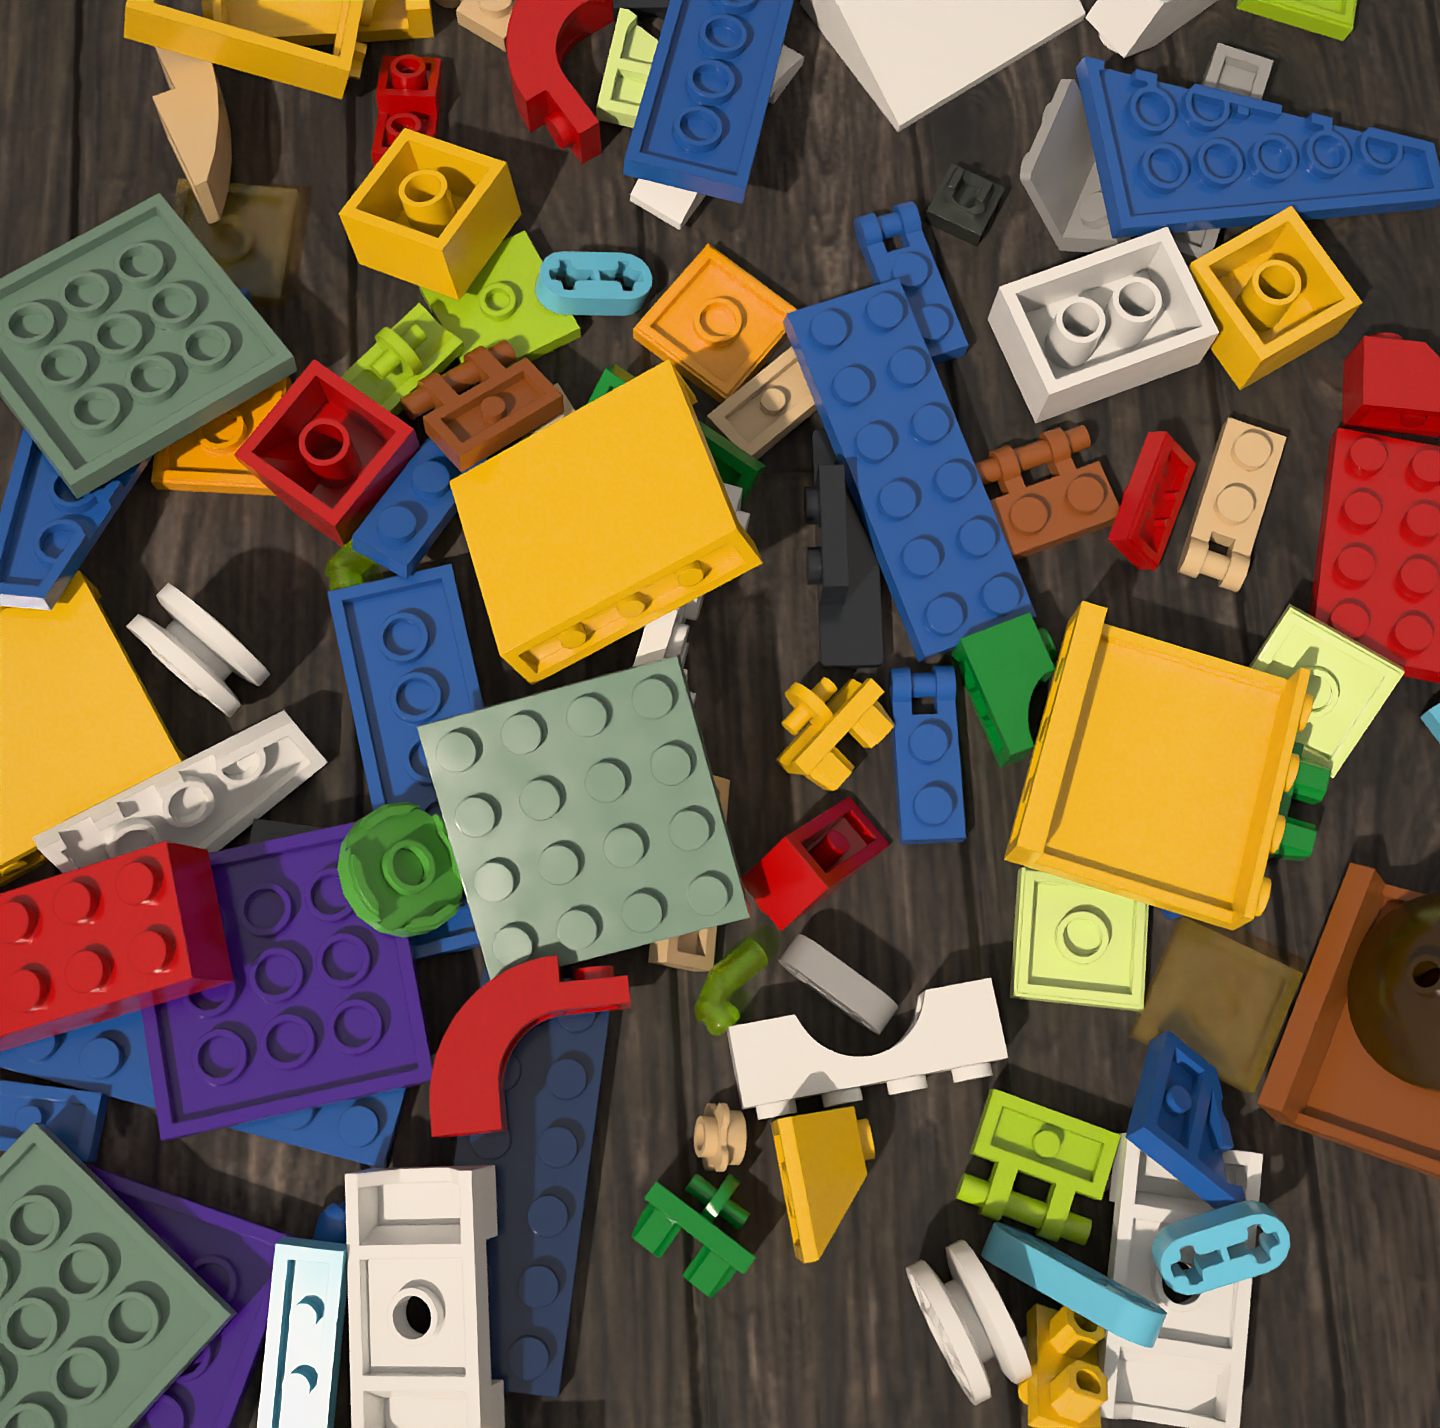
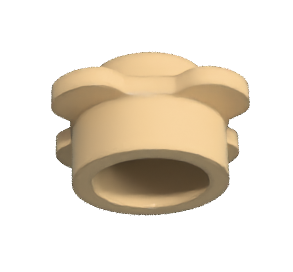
[694,1103,747,1172]

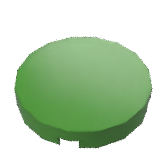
[337,802,463,938]

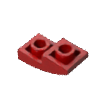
[371,54,442,167]

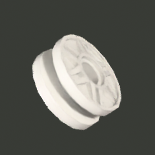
[126,583,270,717]
[906,1239,1032,1405]

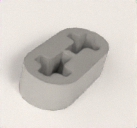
[778,934,898,1035]

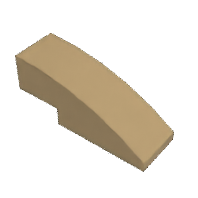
[152,47,232,224]

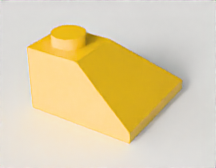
[771,1106,875,1263]

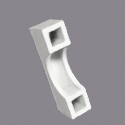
[727,978,1008,1120]

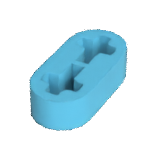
[535,251,652,316]
[1151,1200,1290,1295]

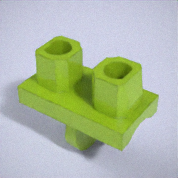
[341,303,465,416]

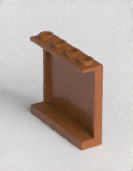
[1257,863,1440,1180]

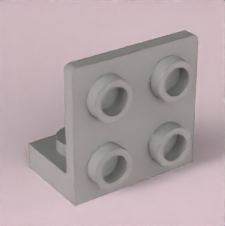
[1020,79,1131,253]

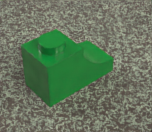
[951,612,1057,769]

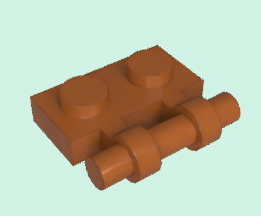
[400,339,564,472]
[975,425,1120,561]

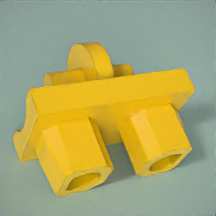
[775,677,894,791]
[1018,1303,1108,1428]

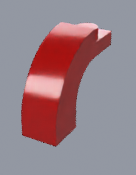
[506,0,614,165]
[430,955,632,1138]

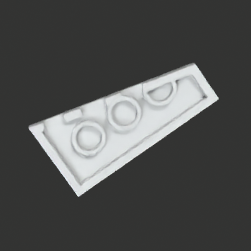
[32,710,328,873]

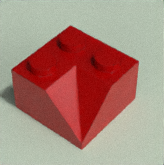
[234,359,420,551]

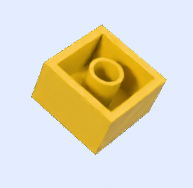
[339,128,521,300]
[1188,206,1362,390]

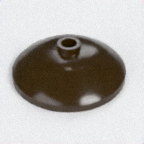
[1347,892,1440,1092]

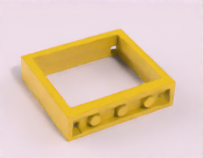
[124,0,376,99]

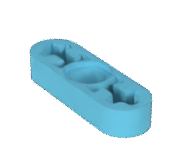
[981,1222,1167,1348]

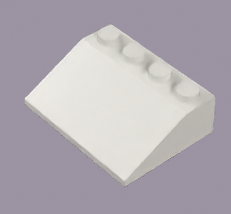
[800,0,1086,132]

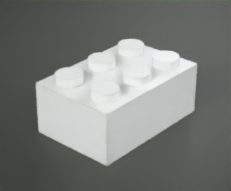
[988,227,1219,424]

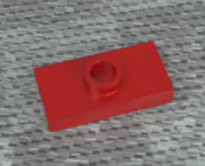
[1107,431,1196,570]

